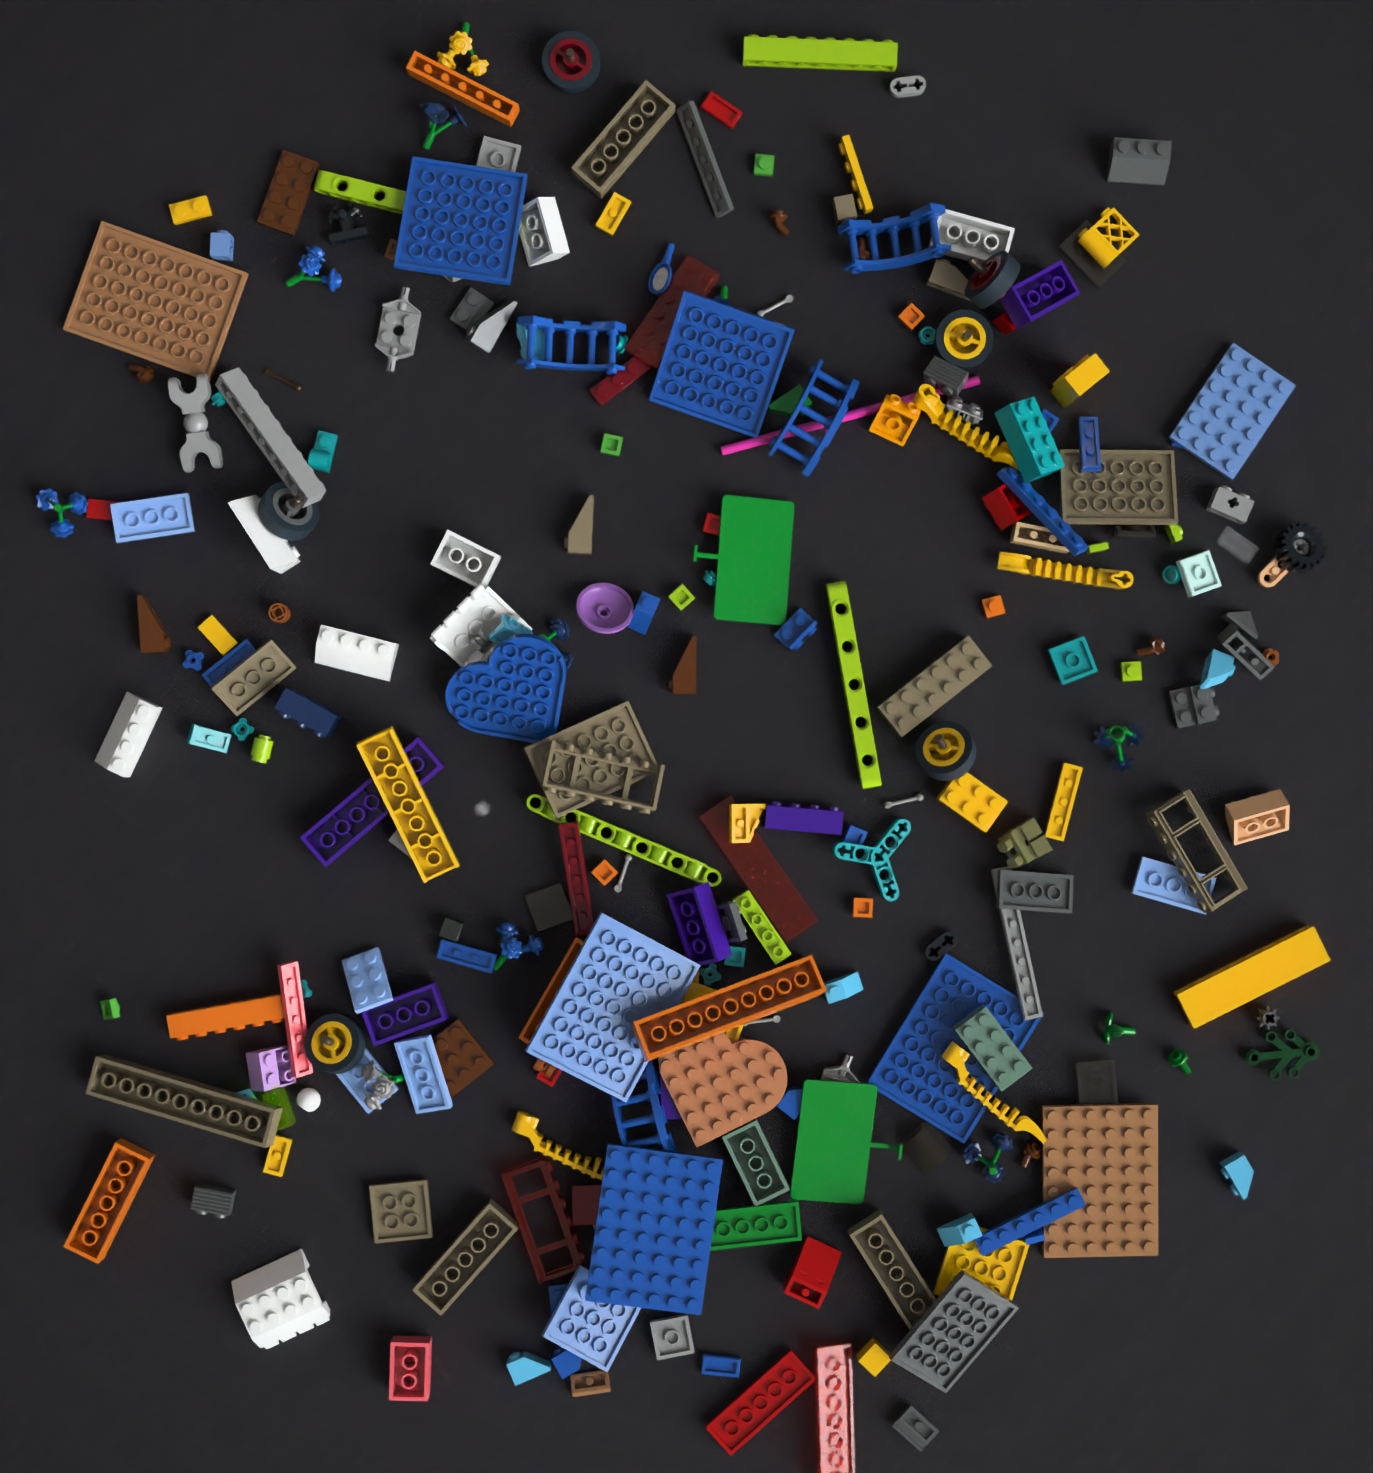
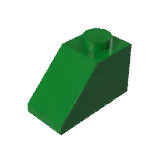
[767,384,813,416]

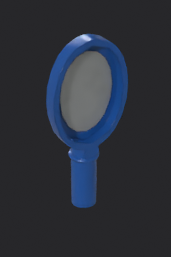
[648,243,675,295]

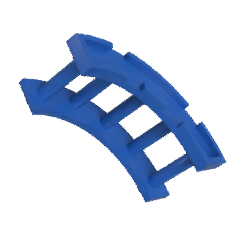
[837,203,951,274]
[517,316,626,374]
[768,359,860,477]
[611,1060,677,1152]

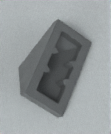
[1221,611,1258,641]

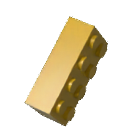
[1050,353,1110,408]

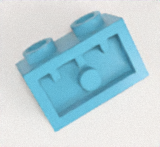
[489,614,533,645]

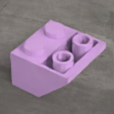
[246,1045,296,1091]

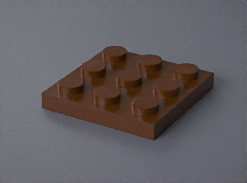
[432,1018,494,1098]

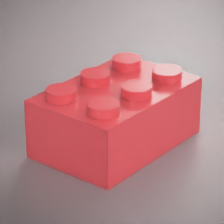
[389,1336,432,1401]

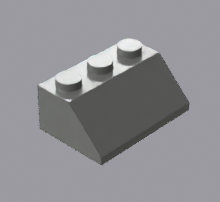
[1107,137,1172,186]

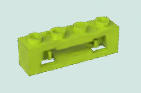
[732,889,791,965]

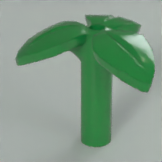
[1103,1012,1135,1045]

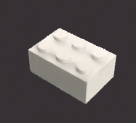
[430,529,501,587]

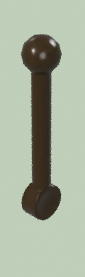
[265,369,302,391]

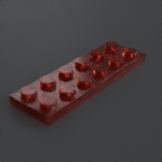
[624,255,720,370]

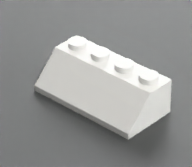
[315,625,399,682]
[95,691,162,778]

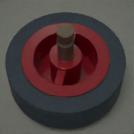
[542,31,600,94]
[965,251,1020,309]

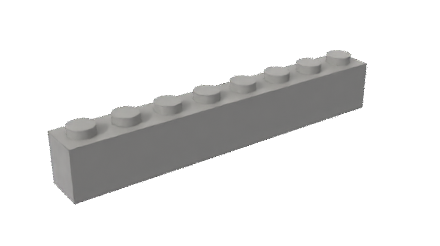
[215,367,326,508]

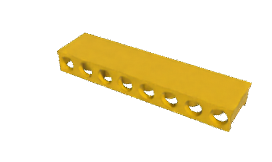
[356,726,460,883]
[1173,925,1331,1029]

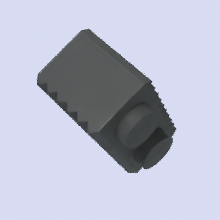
[923,356,969,398]
[190,1183,236,1218]

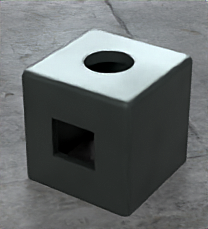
[439,916,464,942]

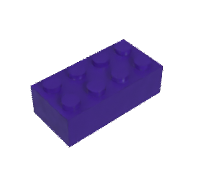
[999,260,1080,330]
[666,882,732,965]
[361,981,449,1046]

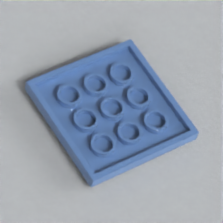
[541,1265,641,1372]

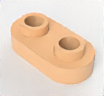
[1257,555,1288,588]

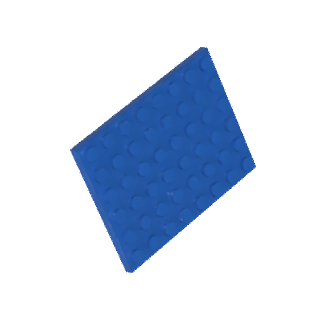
[866,953,1044,1144]
[585,1143,723,1315]

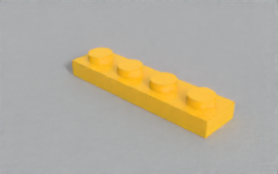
[838,135,873,215]
[1044,763,1083,842]

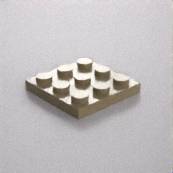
[369,1179,433,1244]

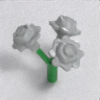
[361,1060,405,1110]

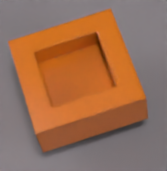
[897,303,925,331]
[981,595,1005,619]
[591,859,618,886]
[852,897,873,918]

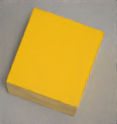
[856,1337,891,1377]

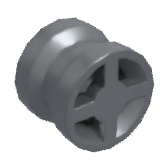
[469,630,494,654]

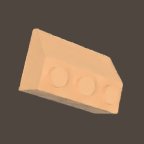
[1225,789,1290,845]

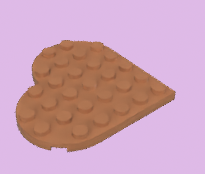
[658,1032,787,1148]

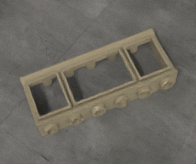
[540,740,665,814]
[1146,789,1248,913]

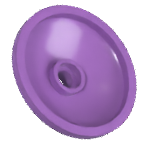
[576,583,634,634]

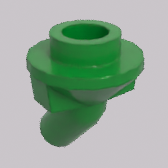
[1168,1049,1192,1076]

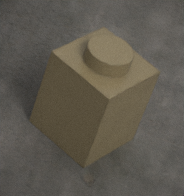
[832,194,857,225]

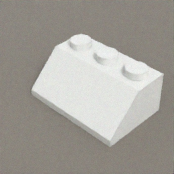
[519,197,570,267]

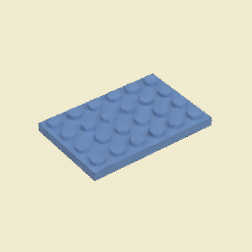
[1168,343,1296,481]

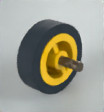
[934,310,994,370]
[916,721,976,781]
[305,1014,366,1074]

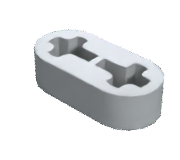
[889,75,926,98]

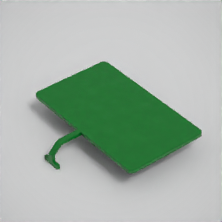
[692,495,794,625]
[790,1079,903,1204]

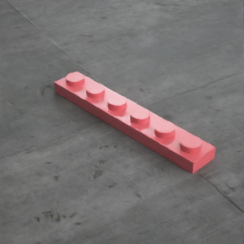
[277,960,313,1078]

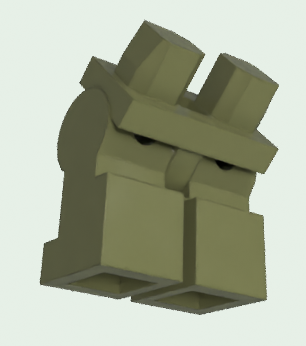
[997,816,1053,869]

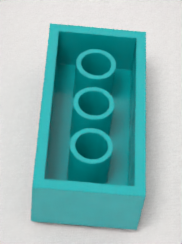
[994,397,1065,483]

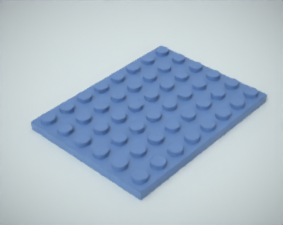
[525,912,701,1102]

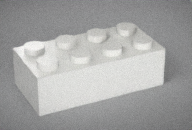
[929,209,1015,264]

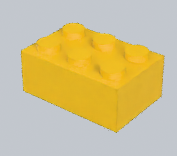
[936,772,1008,833]

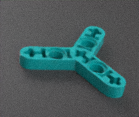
[832,818,911,901]

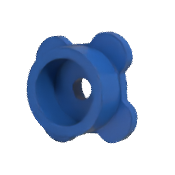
[183,650,204,671]

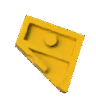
[729,803,766,843]

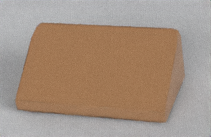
[570,1370,611,1397]

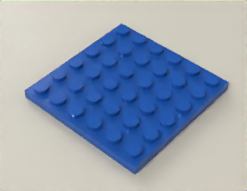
[394,156,528,286]
[649,290,795,438]

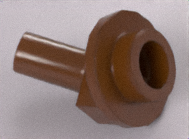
[769,210,790,237]
[857,237,870,260]
[128,364,155,384]
[1137,637,1165,656]
[1020,1141,1042,1168]

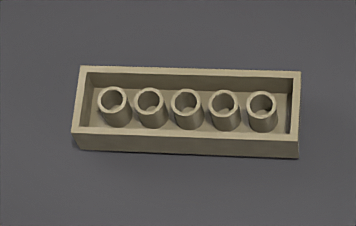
[571,80,676,199]
[876,636,992,737]
[412,1198,520,1316]
[847,1209,936,1330]

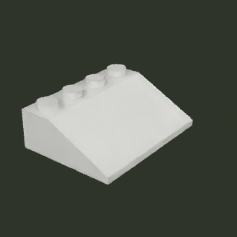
[228,495,301,574]

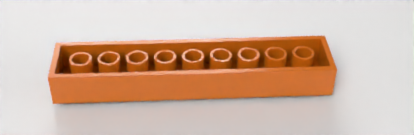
[631,955,827,1062]

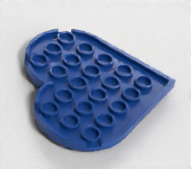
[445,634,566,743]

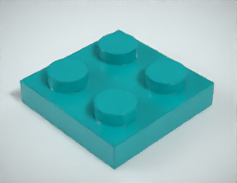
[1048,636,1098,685]

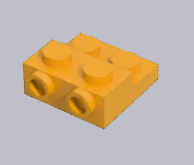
[869,394,921,447]

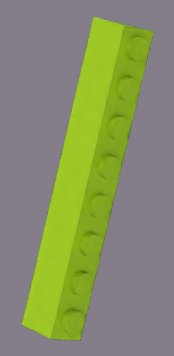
[743,34,898,72]

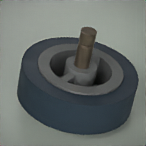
[258,482,319,541]

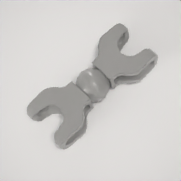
[168,373,223,473]

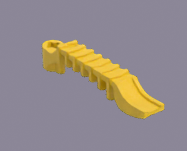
[913,384,1020,471]
[996,552,1134,589]
[941,1041,1046,1144]
[511,1111,604,1180]

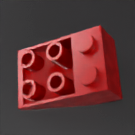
[783,1235,842,1309]

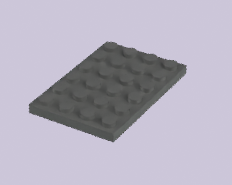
[889,1270,1019,1393]

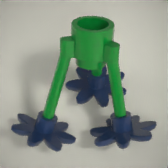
[1093,723,1146,774]

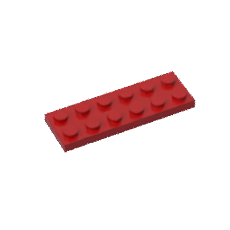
[705,1349,816,1456]

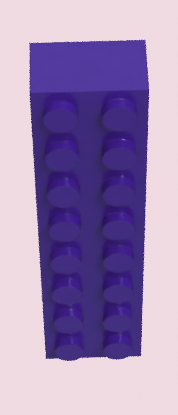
[300,737,445,867]

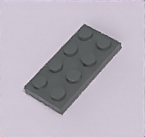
[996,870,1074,914]

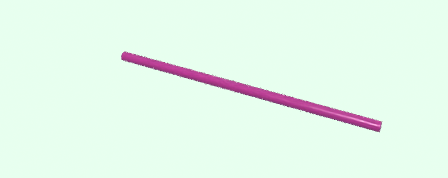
[720,375,980,456]

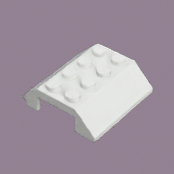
[430,582,532,667]
[231,1248,330,1349]

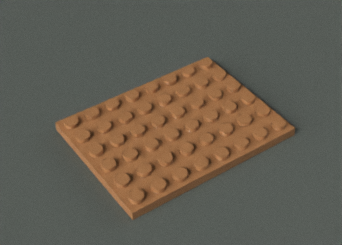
[63,221,249,381]
[1042,1103,1158,1258]

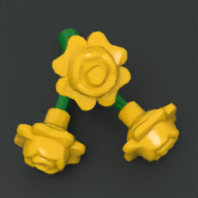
[437,22,489,76]

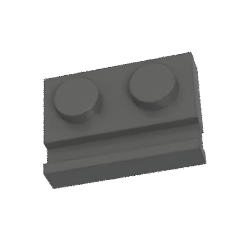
[450,287,494,331]
[892,1404,939,1452]

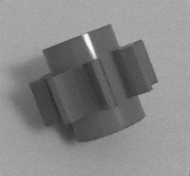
[1254,1005,1280,1030]

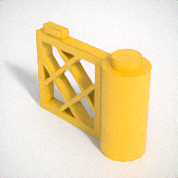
[1077,207,1140,269]

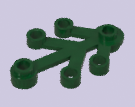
[1244,1028,1320,1081]

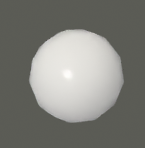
[296,1088,321,1112]

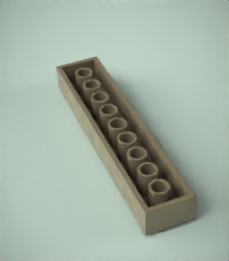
[86,1054,283,1148]

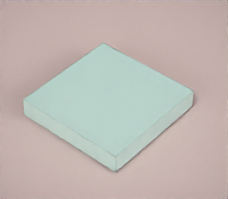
[1176,550,1222,598]

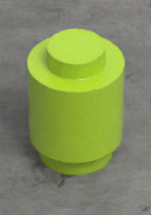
[250,734,274,763]

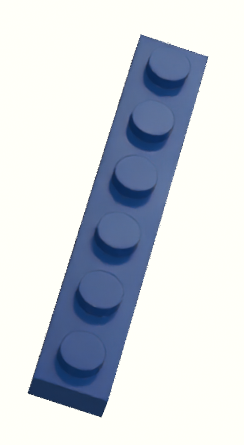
[997,466,1089,556]
[974,1186,1086,1256]

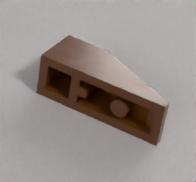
[137,595,171,654]
[669,636,696,694]

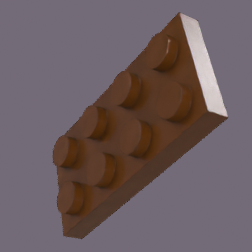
[257,150,320,236]

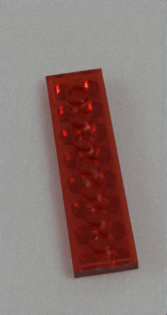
[699,795,818,942]
[814,1341,855,1473]

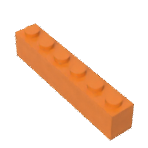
[406,51,520,127]
[166,993,284,1041]

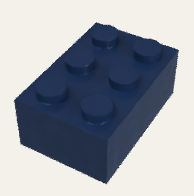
[275,688,343,738]

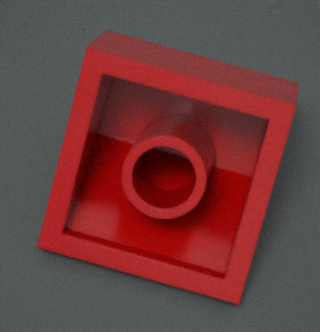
[982,484,1032,531]

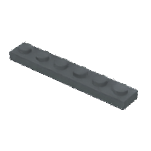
[676,101,734,218]

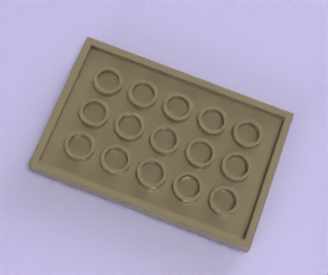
[1059,449,1178,525]
[523,701,658,819]

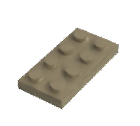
[211,638,297,716]

